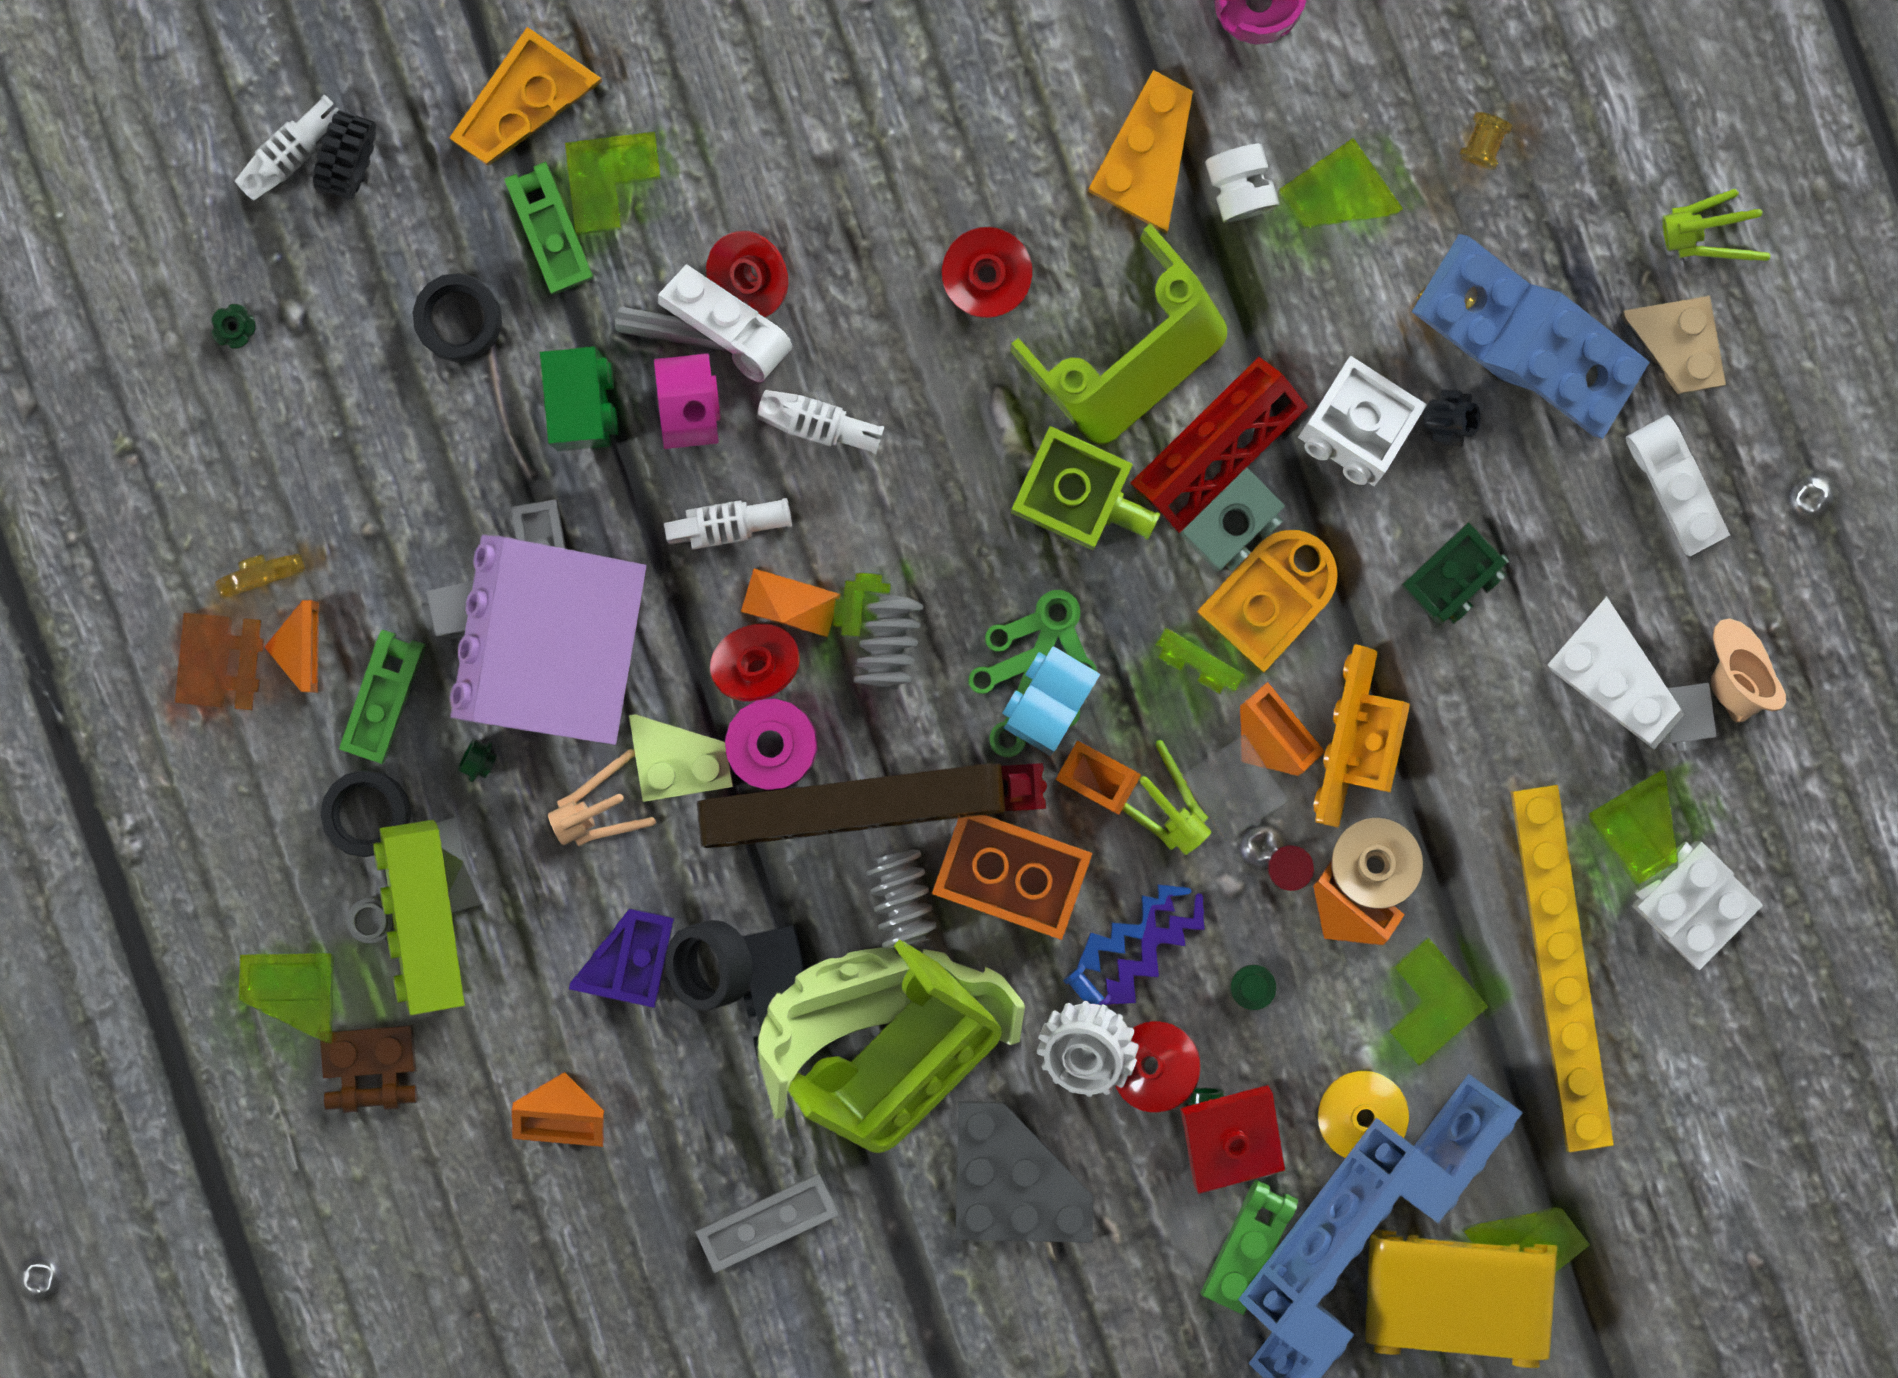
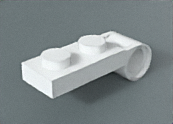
[658,264,792,382]
[1626,415,1730,556]

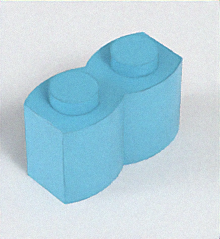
[1002,646,1100,756]

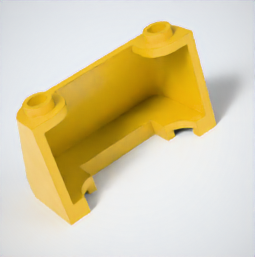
[1365,1229,1557,1368]

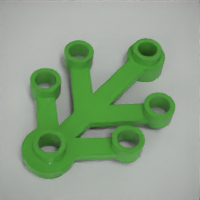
[968,590,1097,757]

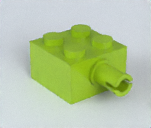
[1011,426,1160,550]

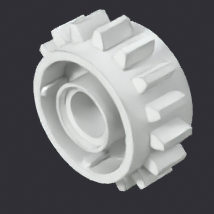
[1037,1001,1139,1097]

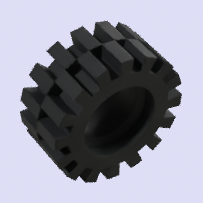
[313,110,377,200]

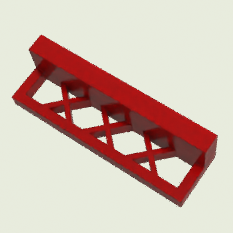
[1130,357,1308,533]

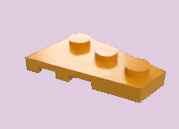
[449,27,603,166]
[1088,70,1193,234]

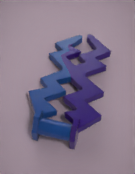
[1063,884,1205,1005]

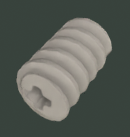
[853,592,923,689]
[866,849,937,949]

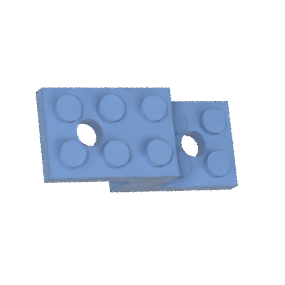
[1412,234,1650,439]

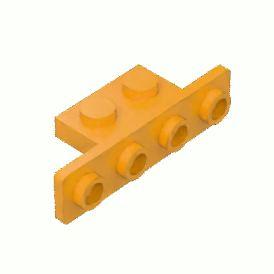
[1314,644,1410,828]

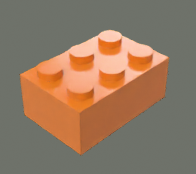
[932,815,1093,940]

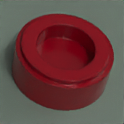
[1267,845,1314,891]

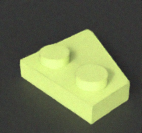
[629,714,734,802]

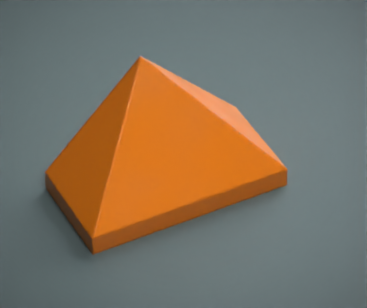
[741,568,841,638]
[264,600,319,693]
[1240,682,1325,776]
[1055,740,1141,815]
[1313,860,1405,945]
[512,1072,604,1147]

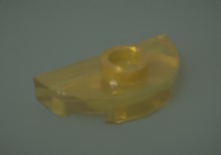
[215,554,305,599]

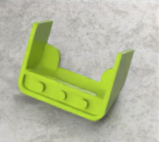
[1010,223,1228,444]
[788,939,1002,1153]

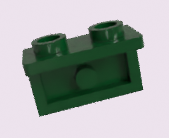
[1401,522,1510,625]

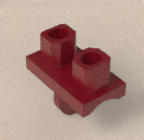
[1001,763,1047,811]

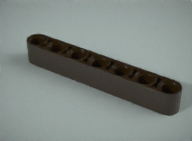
[697,764,1005,848]

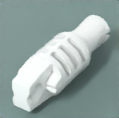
[235,95,339,200]
[757,390,884,454]
[664,498,792,550]

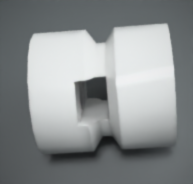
[1205,143,1280,223]

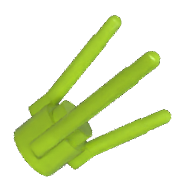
[1662,189,1771,261]
[1122,740,1212,855]

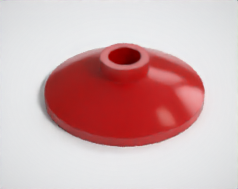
[942,227,1033,318]
[706,231,788,318]
[710,624,800,701]
[1114,1021,1201,1113]

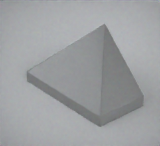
[436,817,483,913]

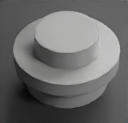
[347,898,393,943]

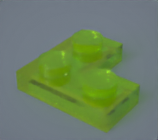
[565,132,662,235]
[1388,937,1488,1066]

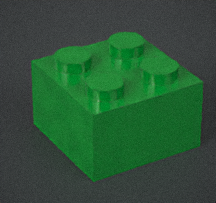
[539,346,618,451]

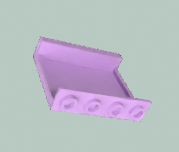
[450,535,647,745]

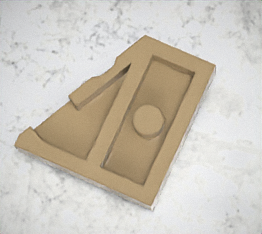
[1621,296,1726,394]

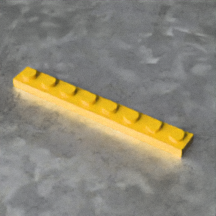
[1511,785,1614,1152]

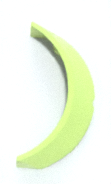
[758,948,1025,1120]

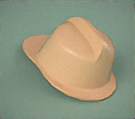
[1711,618,1786,723]

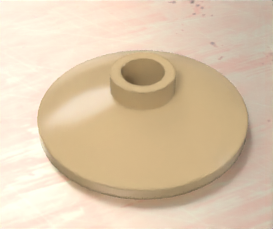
[1331,818,1423,909]

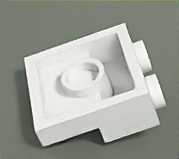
[1298,356,1427,486]
[1632,841,1763,970]

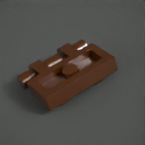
[320,1025,418,1113]

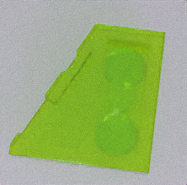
[1278,138,1403,229]
[1588,769,1678,891]
[239,953,334,1043]
[1462,1207,1590,1271]

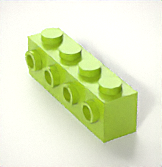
[373,819,465,1015]

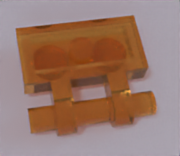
[175,613,264,710]

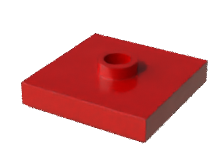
[1181,1085,1285,1194]

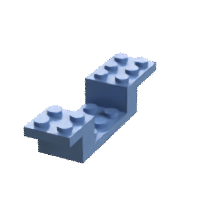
[1238,1074,1522,1378]

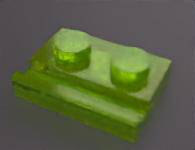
[1153,628,1245,695]

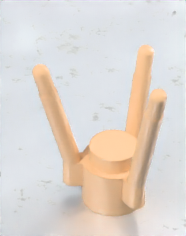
[548,749,656,846]

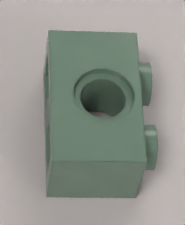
[1180,468,1285,573]

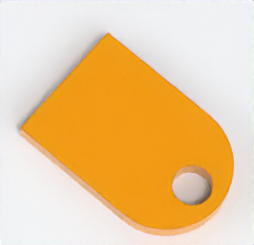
[1196,530,1337,673]

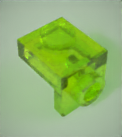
[833,573,891,638]

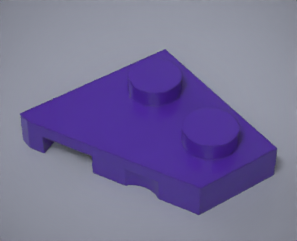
[569,908,675,1008]

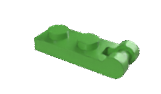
[504,161,595,296]
[339,629,426,764]
[1200,1180,1298,1315]

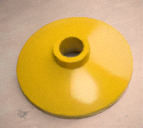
[1318,1071,1409,1158]

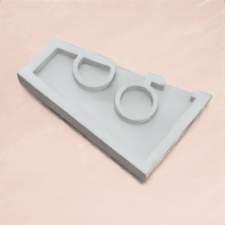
[1548,596,1684,749]

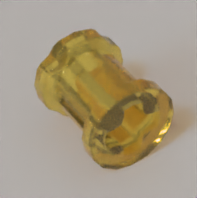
[1459,112,1513,170]

